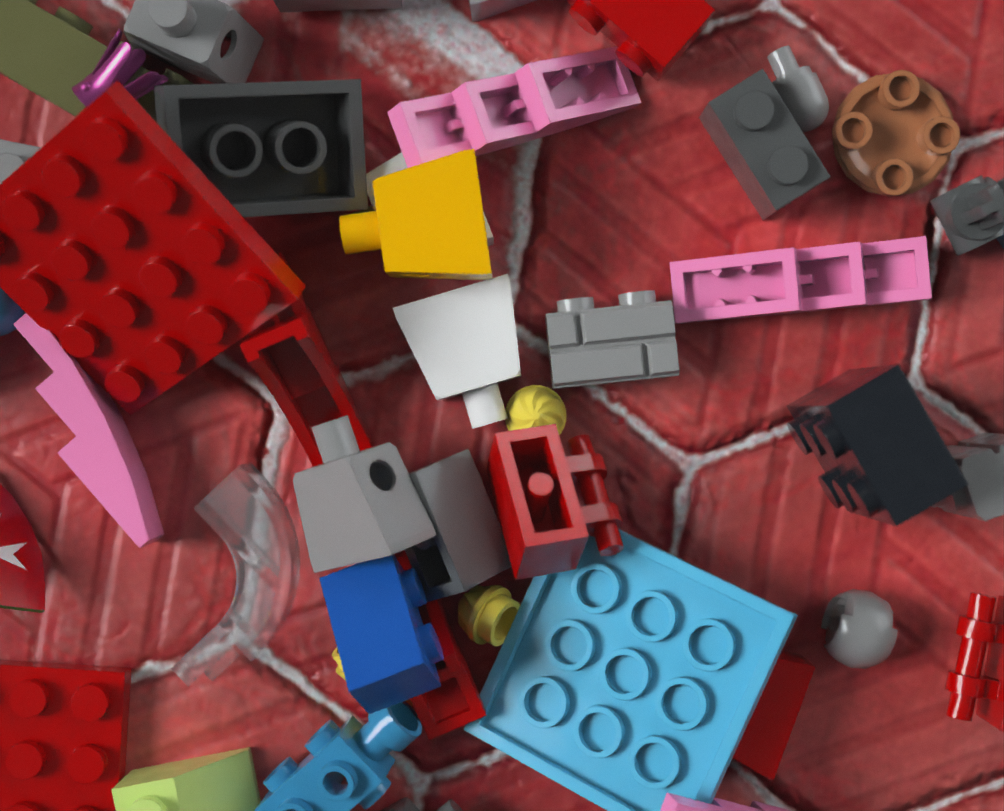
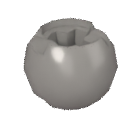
[821,589,898,669]

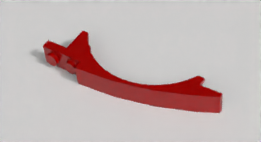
[240,251,487,740]

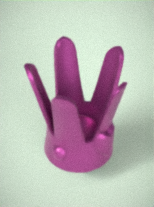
[72,29,169,115]

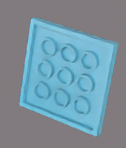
[464,529,798,811]

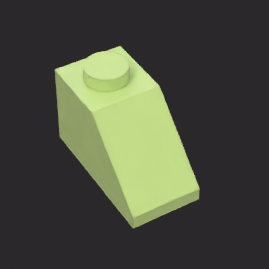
[111,747,261,811]

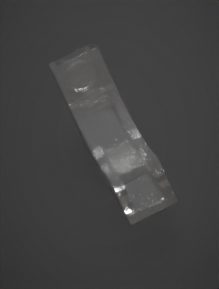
[171,462,300,686]

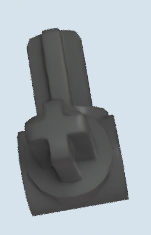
[930,175,1004,256]

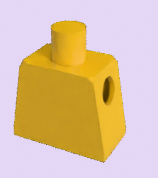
[339,149,493,280]

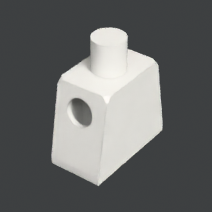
[393,274,521,429]

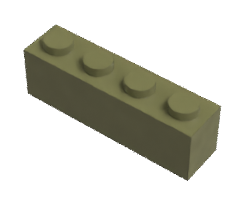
[0,0,195,123]

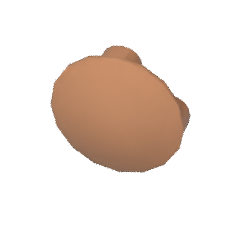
[832,70,960,197]

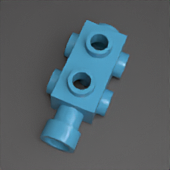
[254,701,422,811]

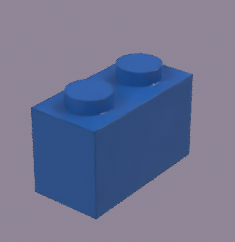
[319,554,444,714]

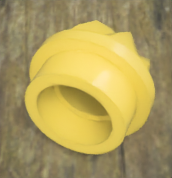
[505,385,566,435]
[457,585,520,647]

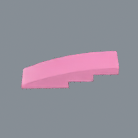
[387,47,641,168]
[669,236,932,324]
[13,313,164,548]

